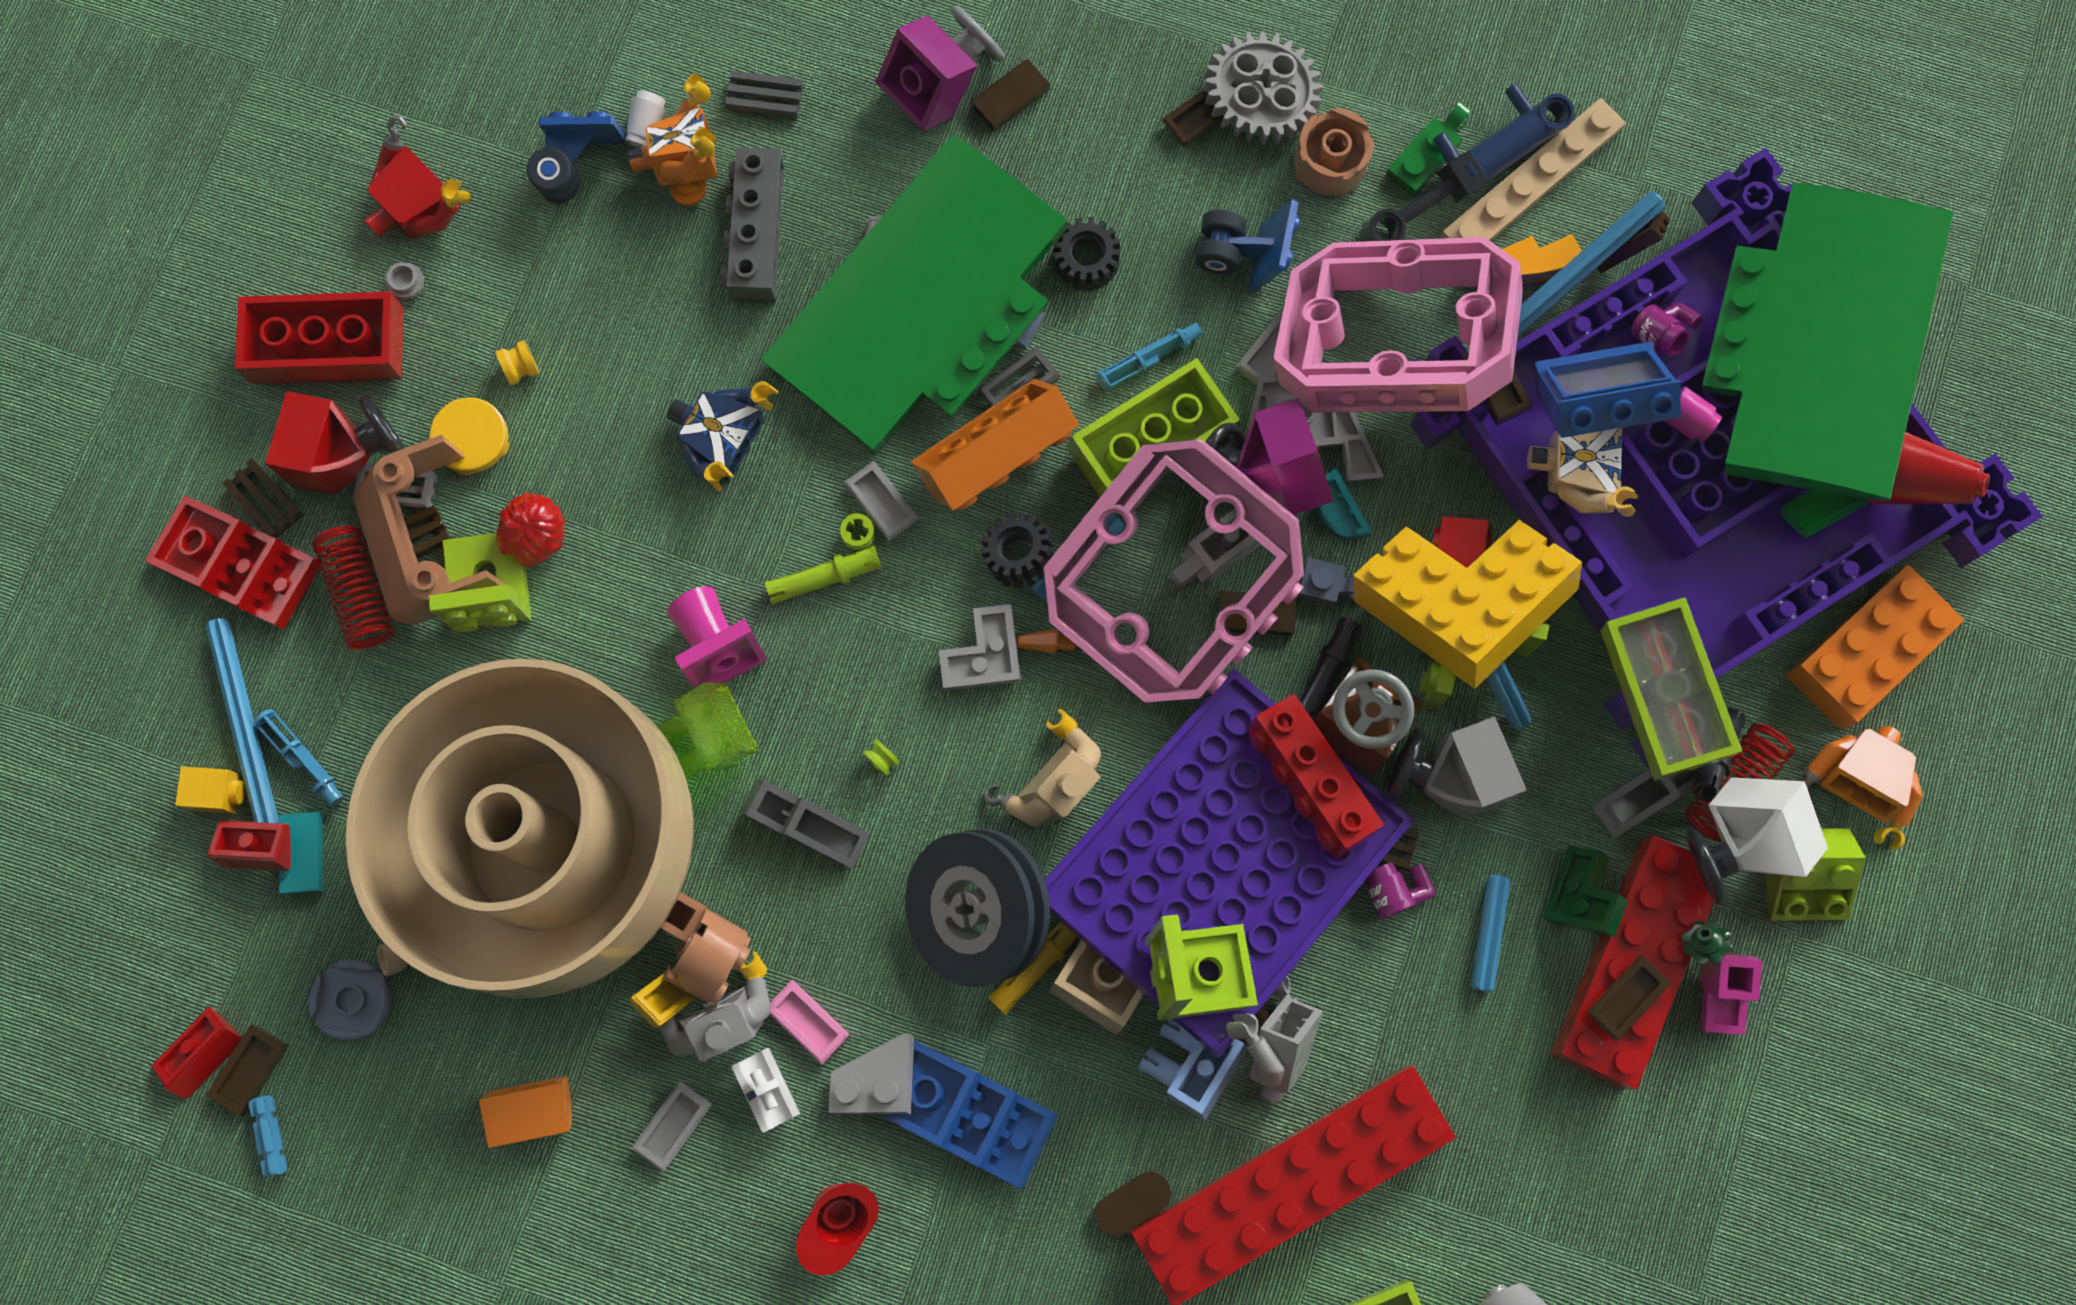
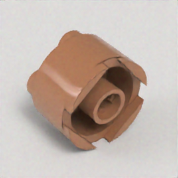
[1294,108,1374,198]
[663,908,751,1004]

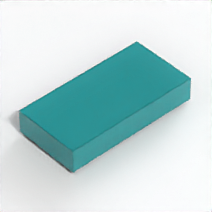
[279,812,324,895]

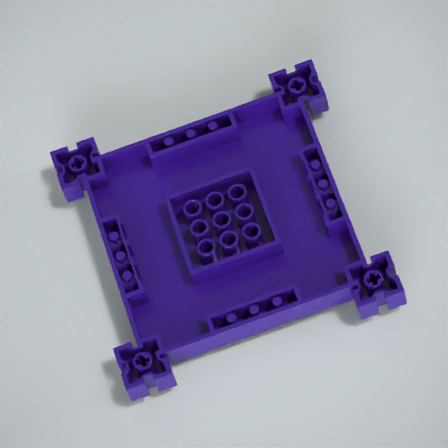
[1401,148,2043,769]

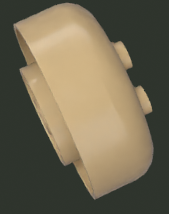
[346,659,694,998]

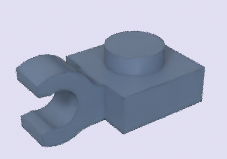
[1298,557,1354,606]

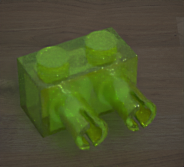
[656,682,759,781]

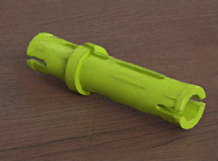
[765,545,882,605]

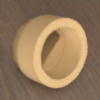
[377,944,409,976]

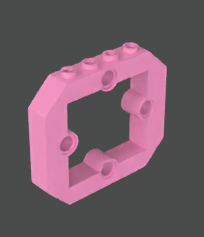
[1274,237,1523,413]
[1044,440,1304,702]

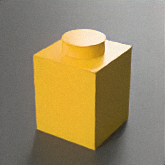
[175,766,245,814]

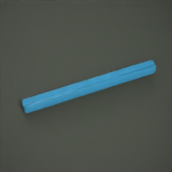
[1517,191,1666,337]
[205,618,279,823]

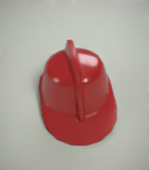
[795,1183,879,1276]

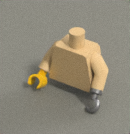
[984,709,1101,827]

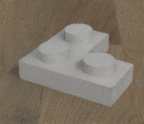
[939,604,1020,691]

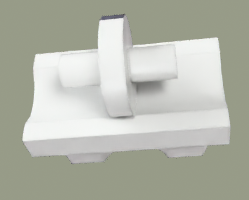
[731,1048,800,1133]

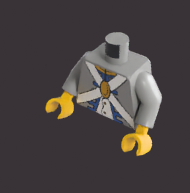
[659,951,771,1062]

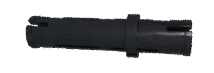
[1299,617,1363,721]
[1692,708,1746,802]

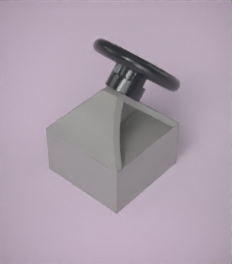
[1385,716,1527,818]

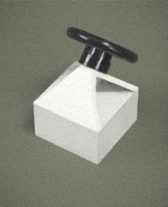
[1686,778,1828,905]

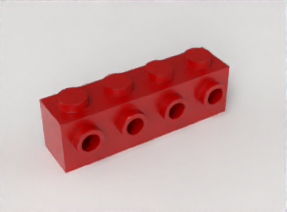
[1247,694,1384,859]

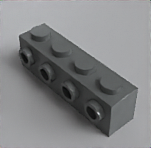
[721,147,785,302]

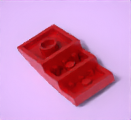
[145,495,320,630]

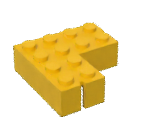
[1353,520,1582,689]

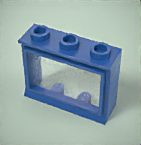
[1535,342,1681,438]

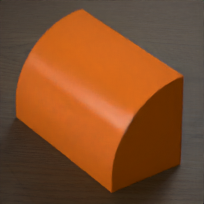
[479,1075,572,1148]

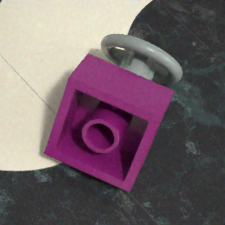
[875,5,1005,132]

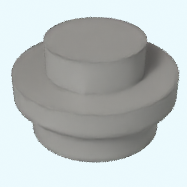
[386,262,424,299]

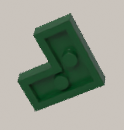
[1542,845,1628,938]

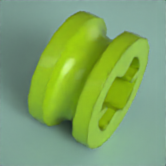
[840,513,875,551]
[862,739,900,777]

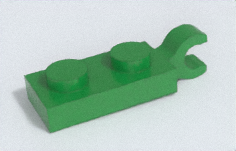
[1386,102,1472,197]

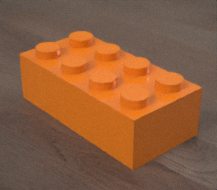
[910,379,1079,511]
[1785,564,1964,731]

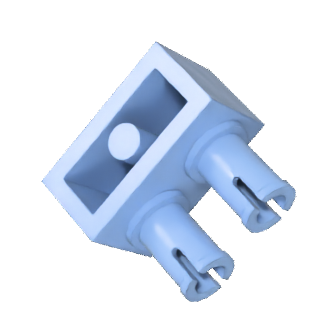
[1138,1019,1247,1121]

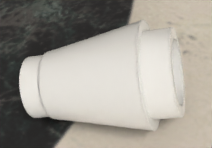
[625,90,666,148]

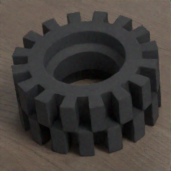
[1053,217,1121,291]
[981,512,1054,588]

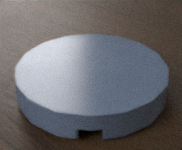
[309,960,392,1041]

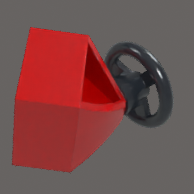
[265,391,405,495]

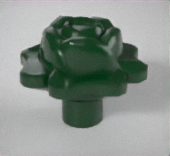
[1682,919,1733,966]

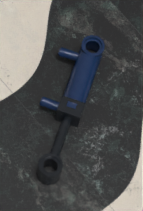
[1359,83,1575,242]

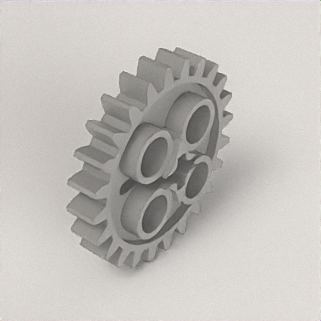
[1203,31,1323,145]

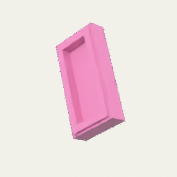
[770,980,850,1065]

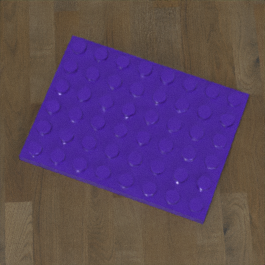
[1044,668,1415,1058]

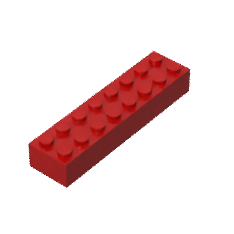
[1129,1065,1456,1305]

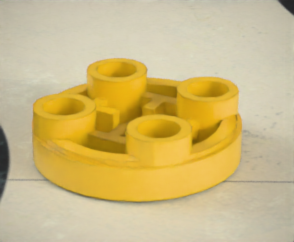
[429,398,509,476]

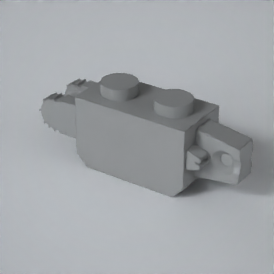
[1171,508,1262,589]

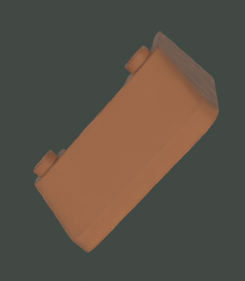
[354,435,506,626]

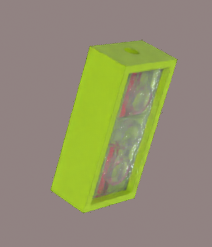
[1600,597,1742,781]

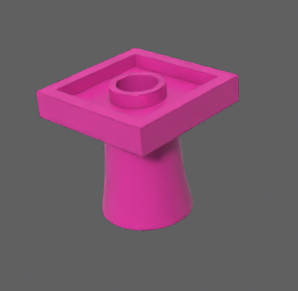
[667,586,768,697]

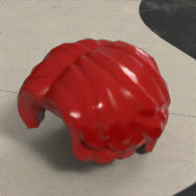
[496,492,566,568]

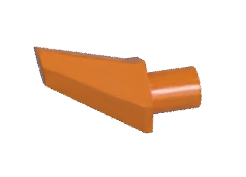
[1015,629,1076,653]

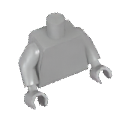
[1226,975,1323,1102]

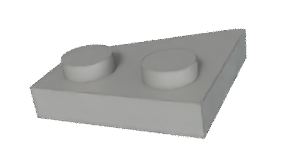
[828,1033,914,1115]

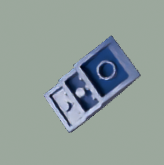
[880,1040,1059,1189]

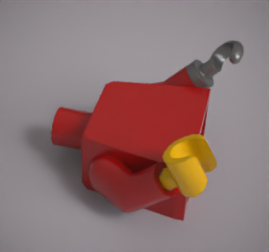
[363,115,471,238]

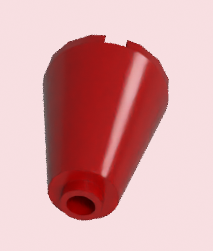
[1867,432,1990,505]

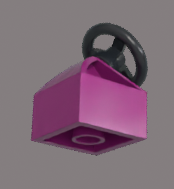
[1206,397,1334,515]

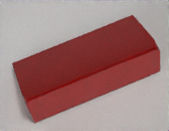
[207,820,291,871]
[151,1006,242,1099]

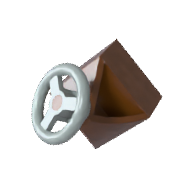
[1314,657,1425,776]

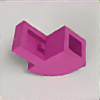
[1699,954,1762,1035]

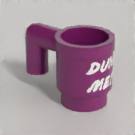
[1631,302,1703,357]
[1366,862,1435,920]

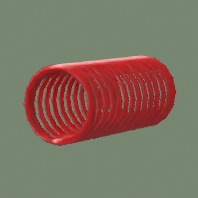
[311,525,395,650]
[1684,723,1795,843]

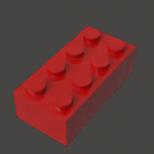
[235,291,404,384]

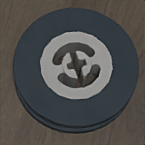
[905,829,1050,987]

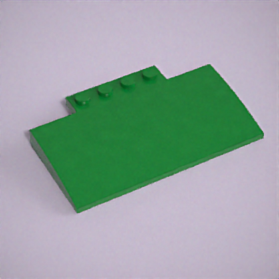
[760,134,1068,455]
[1702,182,1954,502]

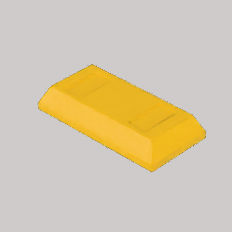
[630,965,697,1028]

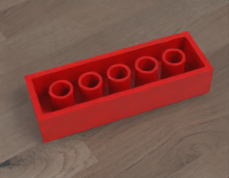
[1550,835,1724,1090]

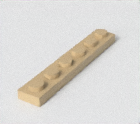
[1440,98,1626,241]

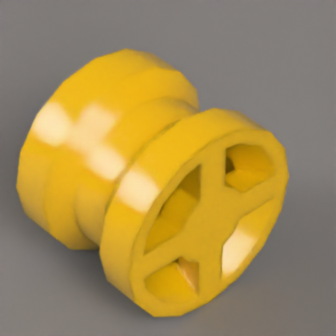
[496,340,540,386]

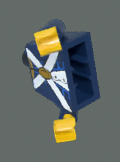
[667,381,778,492]

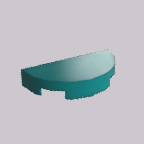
[1315,468,1372,540]

